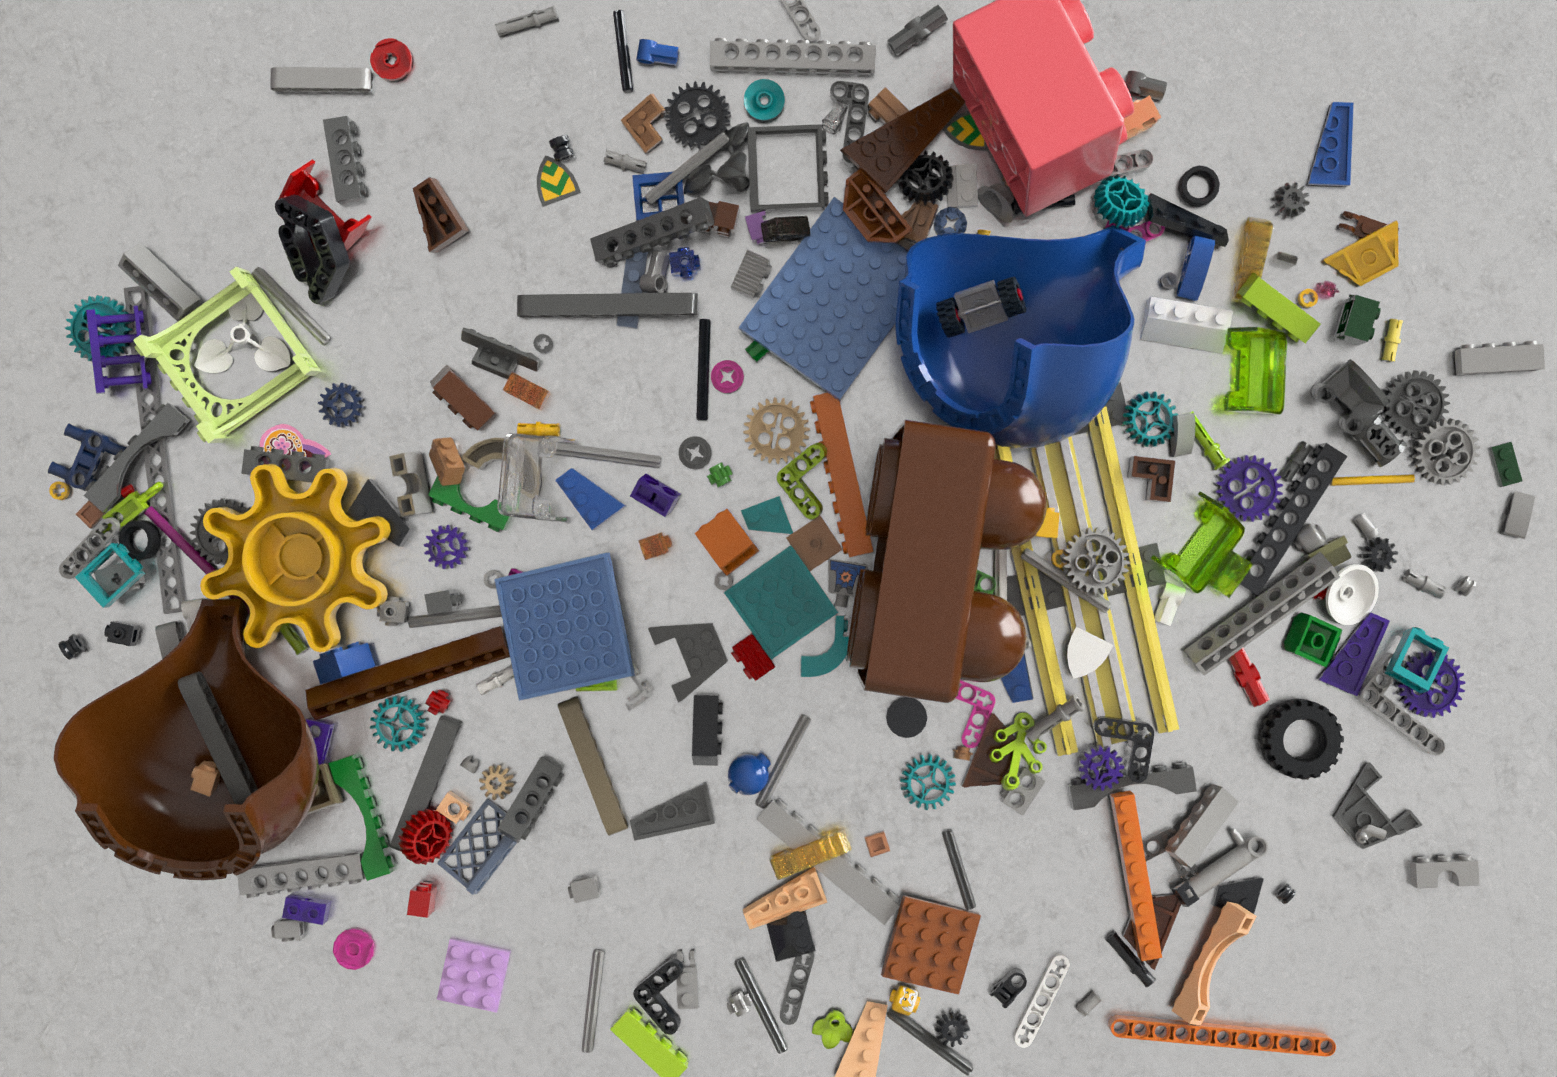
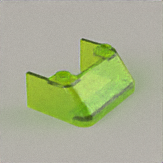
[1151,491,1245,593]

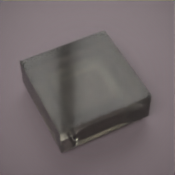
[1272,252,1298,267]

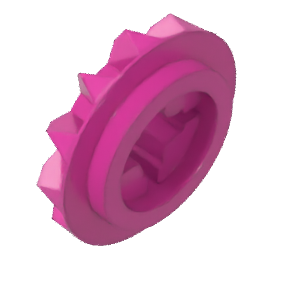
[711,360,744,393]

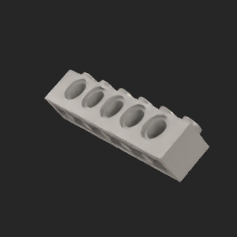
[237,852,365,898]

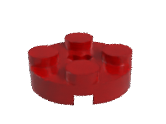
[370,38,413,81]

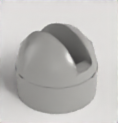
[1161,272,1178,289]
[460,756,478,774]

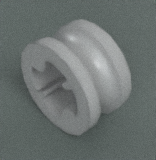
[483,570,503,589]
[1456,576,1476,596]

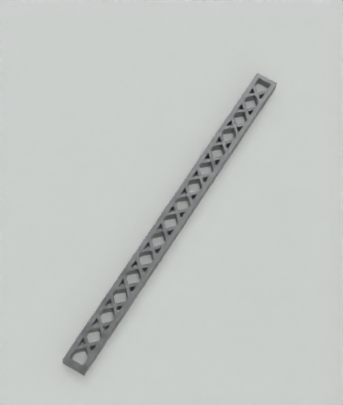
[123,286,185,614]

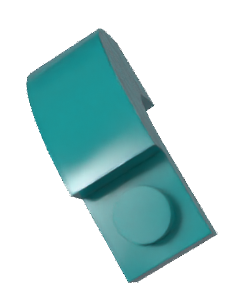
[801,615,849,677]

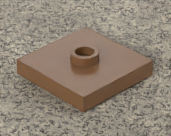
[786,515,843,571]

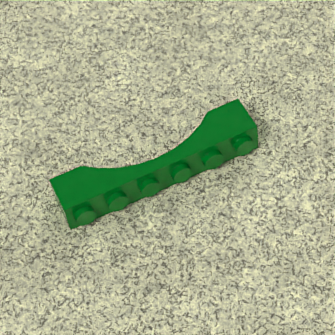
[328,754,395,881]

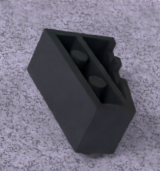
[692,695,723,766]

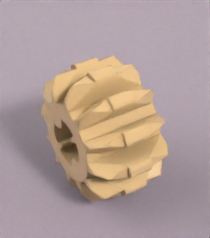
[479,765,515,800]

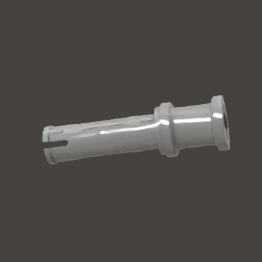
[1025,694,1085,742]

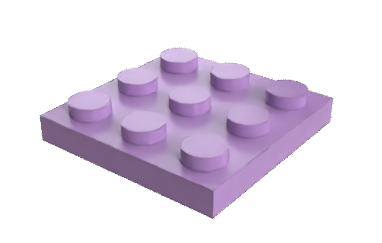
[437,938,511,1013]

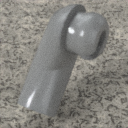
[1355,825,1387,844]

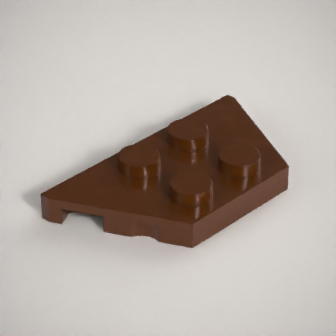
[961,713,1016,788]
[1123,894,1181,970]

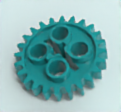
[65,295,133,361]

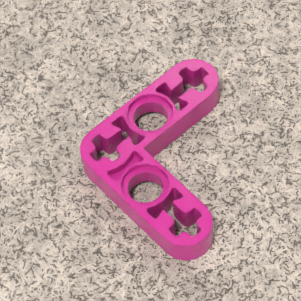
[956,680,996,748]

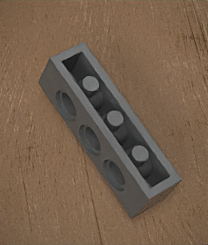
[323,116,366,204]
[241,446,330,483]
[497,757,563,843]

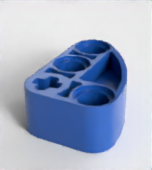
[1176,235,1215,301]

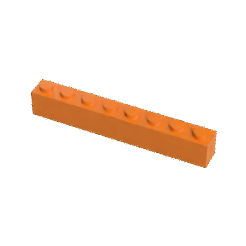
[810,393,873,557]
[1110,790,1162,961]

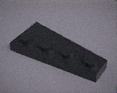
[1147,193,1229,247]

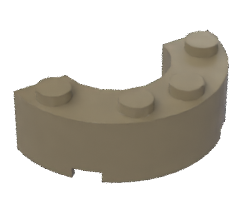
[461,438,541,500]

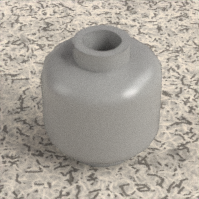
[1294,523,1326,553]

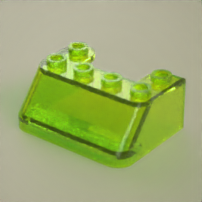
[1223,327,1287,415]

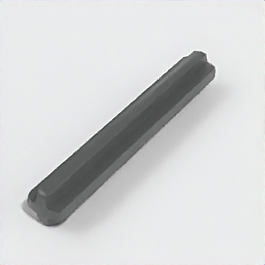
[942,830,976,910]

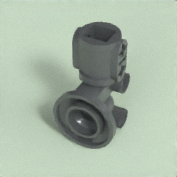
[1311,359,1407,467]

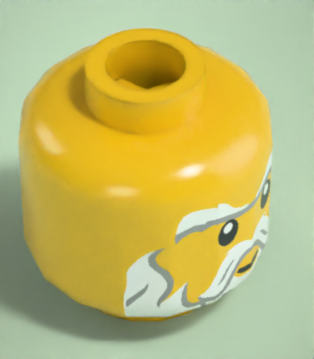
[889,985,921,1016]

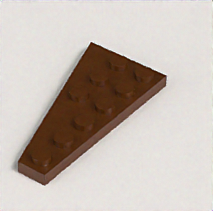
[840,88,966,193]

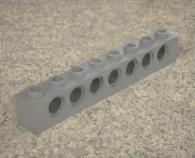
[710,38,876,74]
[1185,552,1340,675]

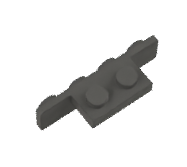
[461,328,540,380]

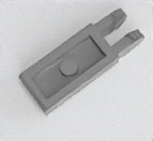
[676,951,699,1009]

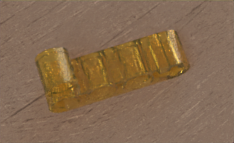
[1233,217,1273,300]
[769,830,852,880]

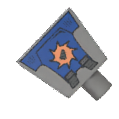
[828,559,868,608]

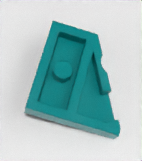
[741,496,793,534]

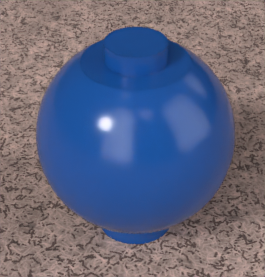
[728,753,771,795]

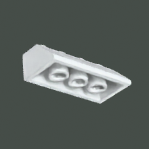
[1140,297,1233,354]

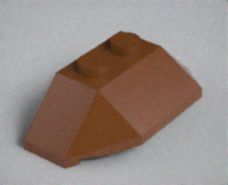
[843,169,913,243]

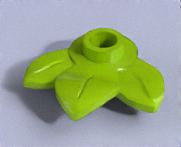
[812,1010,853,1049]

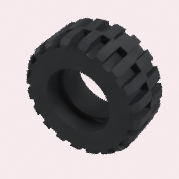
[1259,699,1344,780]

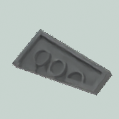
[630,783,715,841]

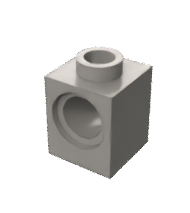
[568,875,601,903]

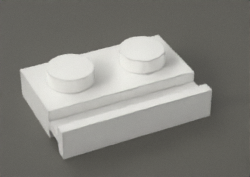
[947,164,978,207]

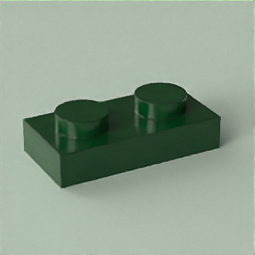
[1489,442,1523,487]

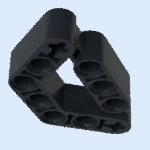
[275,194,350,304]

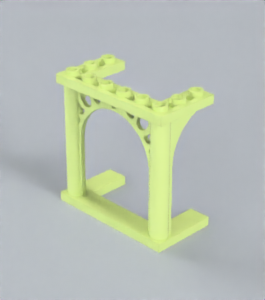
[133,267,322,443]

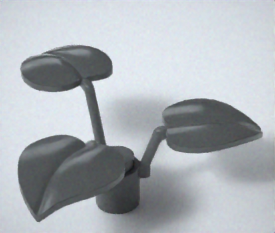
[684,122,749,194]

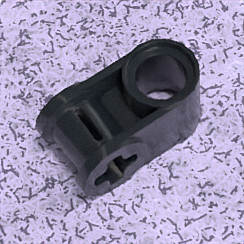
[989,968,1027,1008]

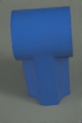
[636,39,679,66]

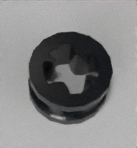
[1276,884,1296,904]

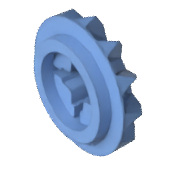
[934,207,967,235]

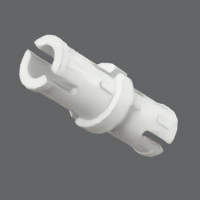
[476,664,514,696]

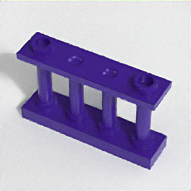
[86,306,151,394]

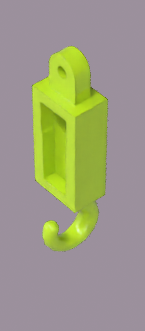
[102,481,164,534]

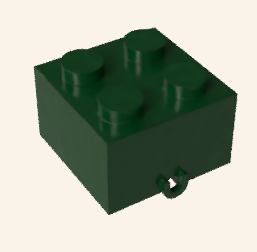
[1334,294,1381,346]

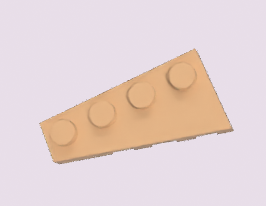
[743,867,827,929]
[834,1001,888,1077]

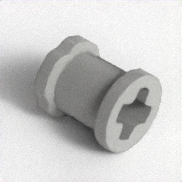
[714,572,733,590]

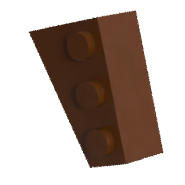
[413,177,469,253]
[430,365,495,431]

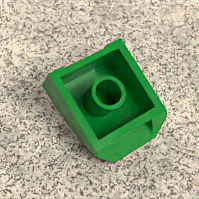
[1284,612,1342,668]

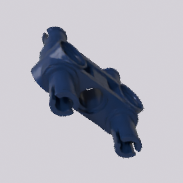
[48,423,127,491]

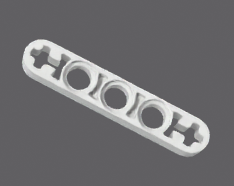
[1014,954,1070,1048]

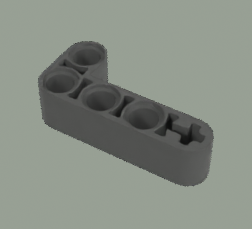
[830,81,869,167]

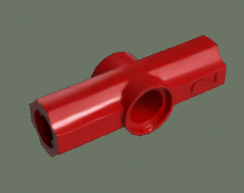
[1228,648,1270,707]

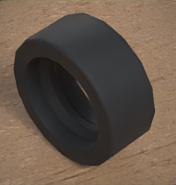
[1178,165,1220,207]
[119,520,161,560]

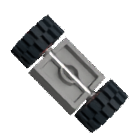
[936,276,1026,338]

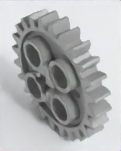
[1412,418,1480,485]
[1061,527,1130,595]

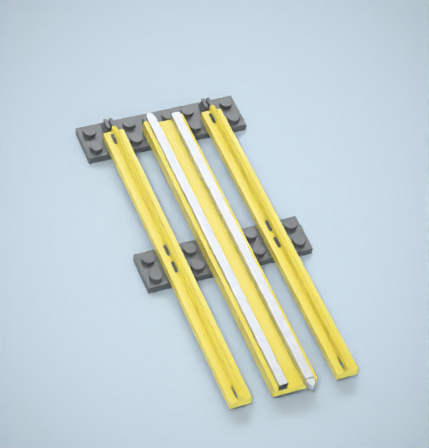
[994,382,1179,756]

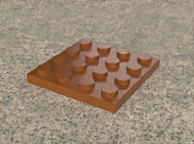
[881,895,981,995]

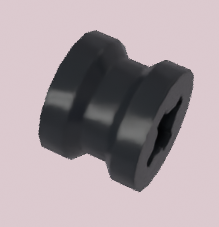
[58,634,85,660]

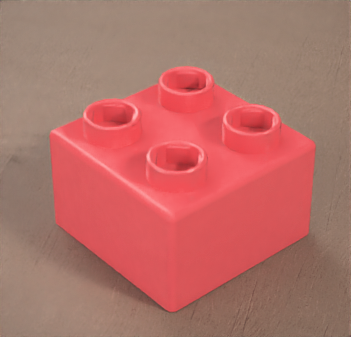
[953,0,1134,217]

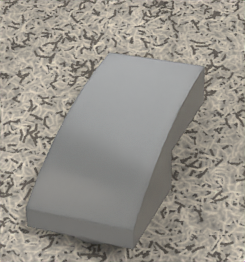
[1170,413,1195,457]
[1504,491,1536,539]

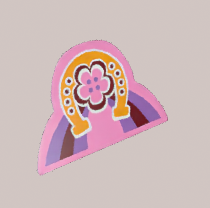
[259,424,331,480]

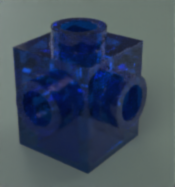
[669,247,700,278]

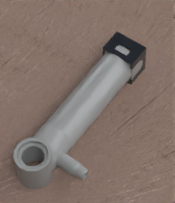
[1172,829,1268,907]

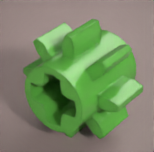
[707,462,733,487]

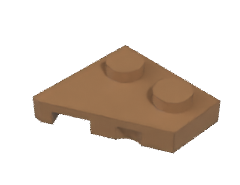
[902,201,939,243]

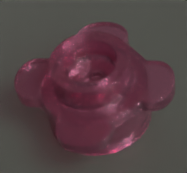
[1318,280,1339,297]

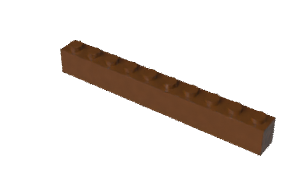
[305,626,510,720]

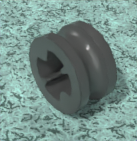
[533,334,553,353]

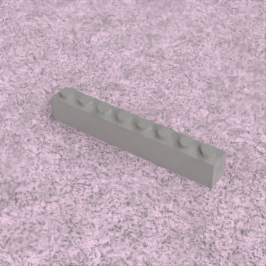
[756,798,900,925]

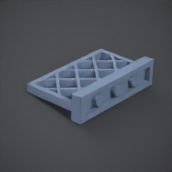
[437,798,518,895]

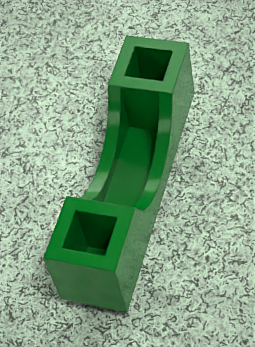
[428,476,516,532]

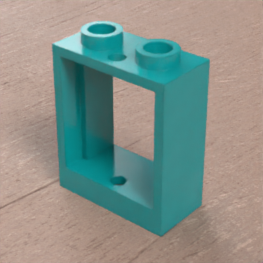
[75,543,145,608]
[1385,627,1449,694]

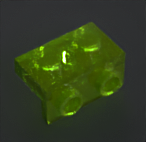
[1208,550,1253,598]

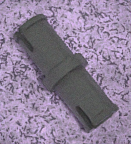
[1279,441,1313,482]

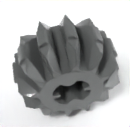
[1274,182,1310,218]

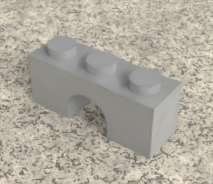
[389,451,432,517]
[1410,855,1480,889]

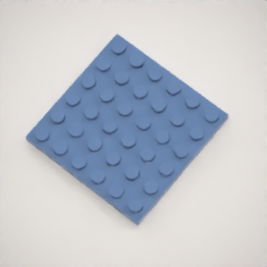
[494,553,635,701]

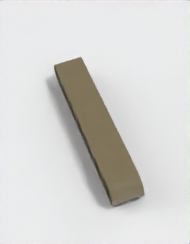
[557,696,628,836]

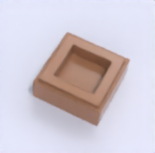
[75,501,106,529]
[864,831,890,857]

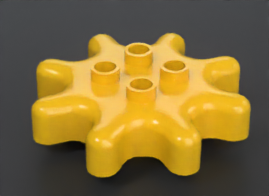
[200,464,391,652]

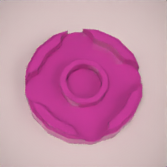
[333,928,375,970]

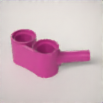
[1105,220,1165,243]

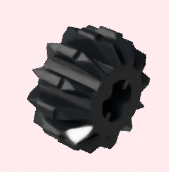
[1361,537,1398,572]
[934,1011,970,1047]

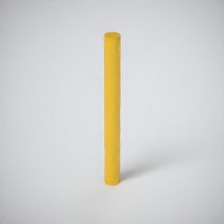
[1330,474,1415,486]

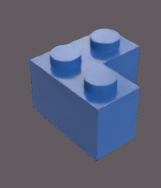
[313,641,375,684]

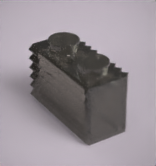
[761,216,811,242]

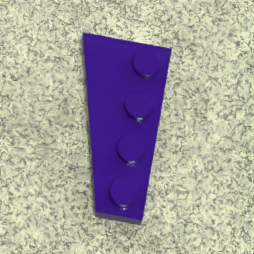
[1317,612,1390,696]

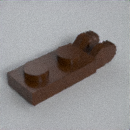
[1338,211,1399,239]

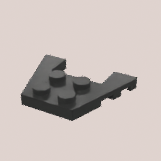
[648,623,728,703]
[1334,762,1423,849]

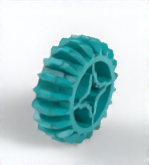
[1093,175,1149,228]
[1122,391,1178,447]
[370,696,426,752]
[900,754,956,810]

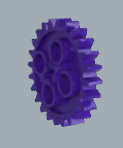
[1215,455,1283,522]
[1396,651,1466,718]

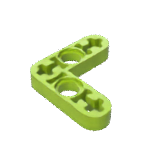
[777,443,827,519]

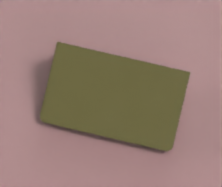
[1304,535,1352,567]

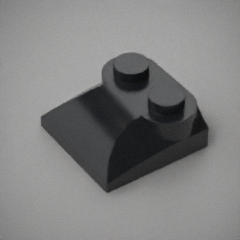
[767,911,816,962]

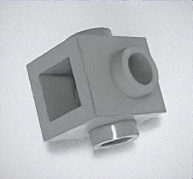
[377,597,409,626]

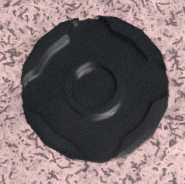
[886,697,927,738]

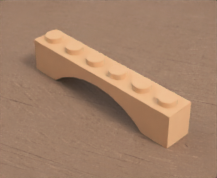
[1172,902,1257,1025]

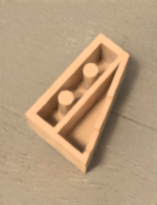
[1124,95,1161,141]

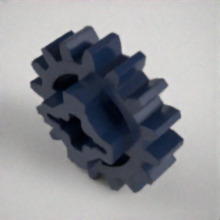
[318,383,364,428]

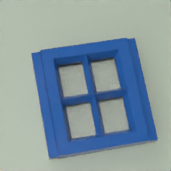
[632,172,685,221]

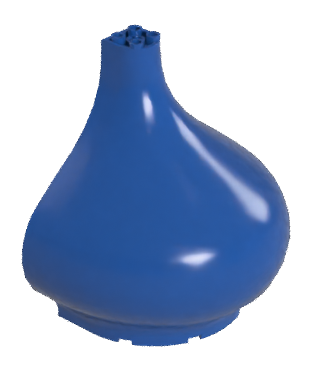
[896,225,1146,449]

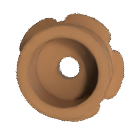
[953,746,973,761]

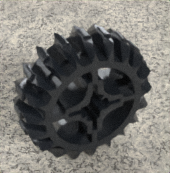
[898,150,954,206]

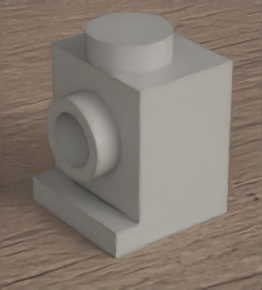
[271,919,305,942]

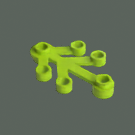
[989,712,1047,791]

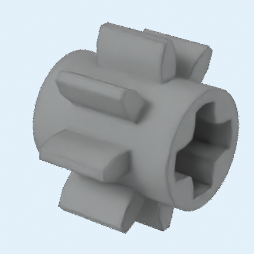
[726,991,753,1017]

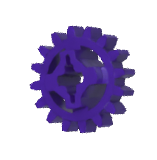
[424,525,469,569]
[1078,745,1124,791]

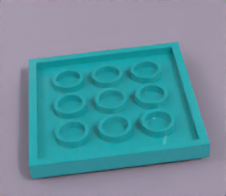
[724,545,839,660]

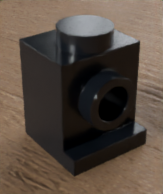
[104,621,140,646]

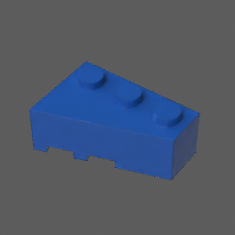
[555,468,626,530]

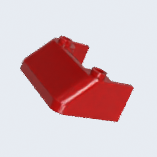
[278,159,372,252]

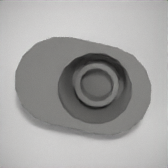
[978,183,1014,223]

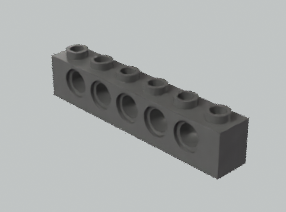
[590,197,714,266]

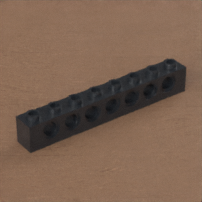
[1233,443,1347,596]

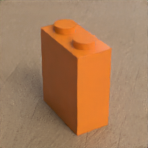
[694,509,759,576]

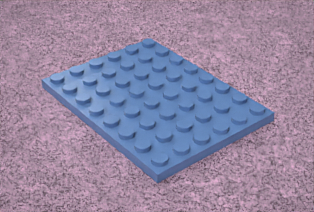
[738,197,908,401]

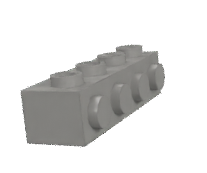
[118,243,200,321]
[1455,341,1545,375]
[1164,784,1239,868]

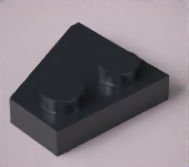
[1212,877,1264,914]

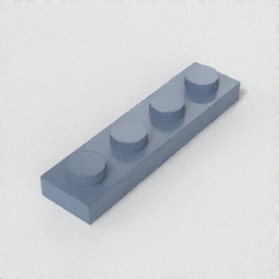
[617,252,648,329]

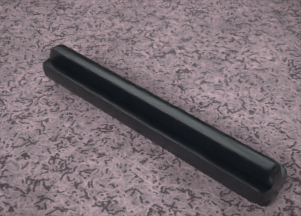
[613,10,633,92]

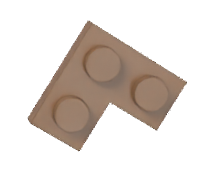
[621,94,665,153]

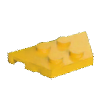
[1324,220,1399,286]

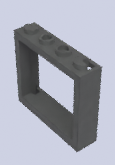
[747,124,829,213]

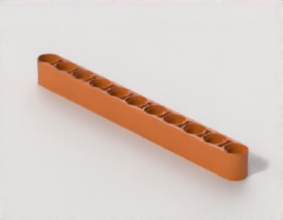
[1108,1015,1336,1057]

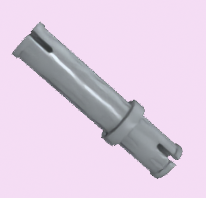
[495,6,558,36]

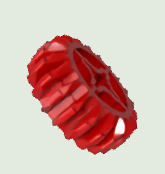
[398,809,453,865]

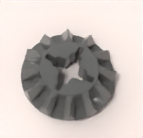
[679,436,712,469]

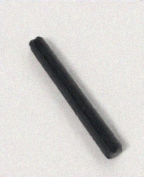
[696,319,711,421]

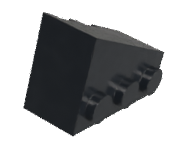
[346,479,414,547]

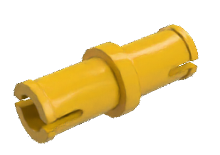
[517,422,560,438]

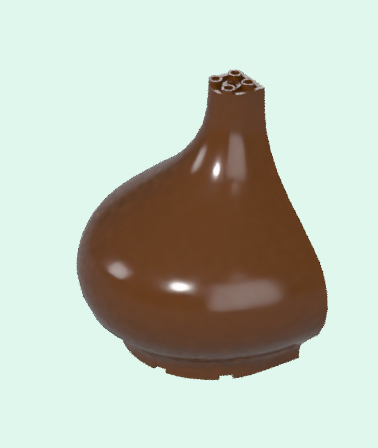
[54,599,319,880]

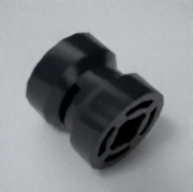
[549,135,575,162]

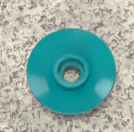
[744,79,785,120]

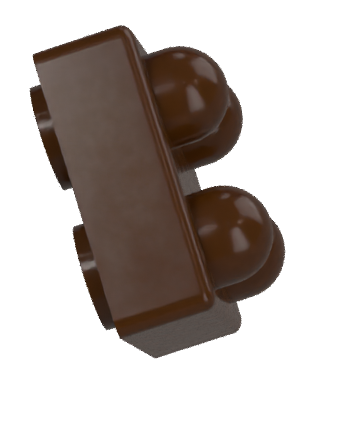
[846,420,1047,703]

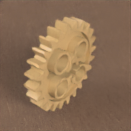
[743,397,810,464]

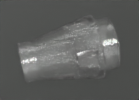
[822,102,848,134]

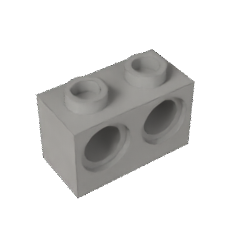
[1000,766,1046,816]

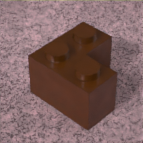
[703,201,740,237]
[1128,456,1175,502]

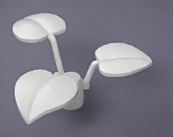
[194,293,291,373]

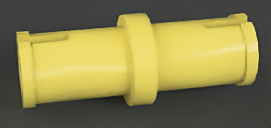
[1381,319,1403,362]

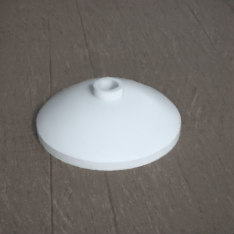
[1326,564,1379,625]

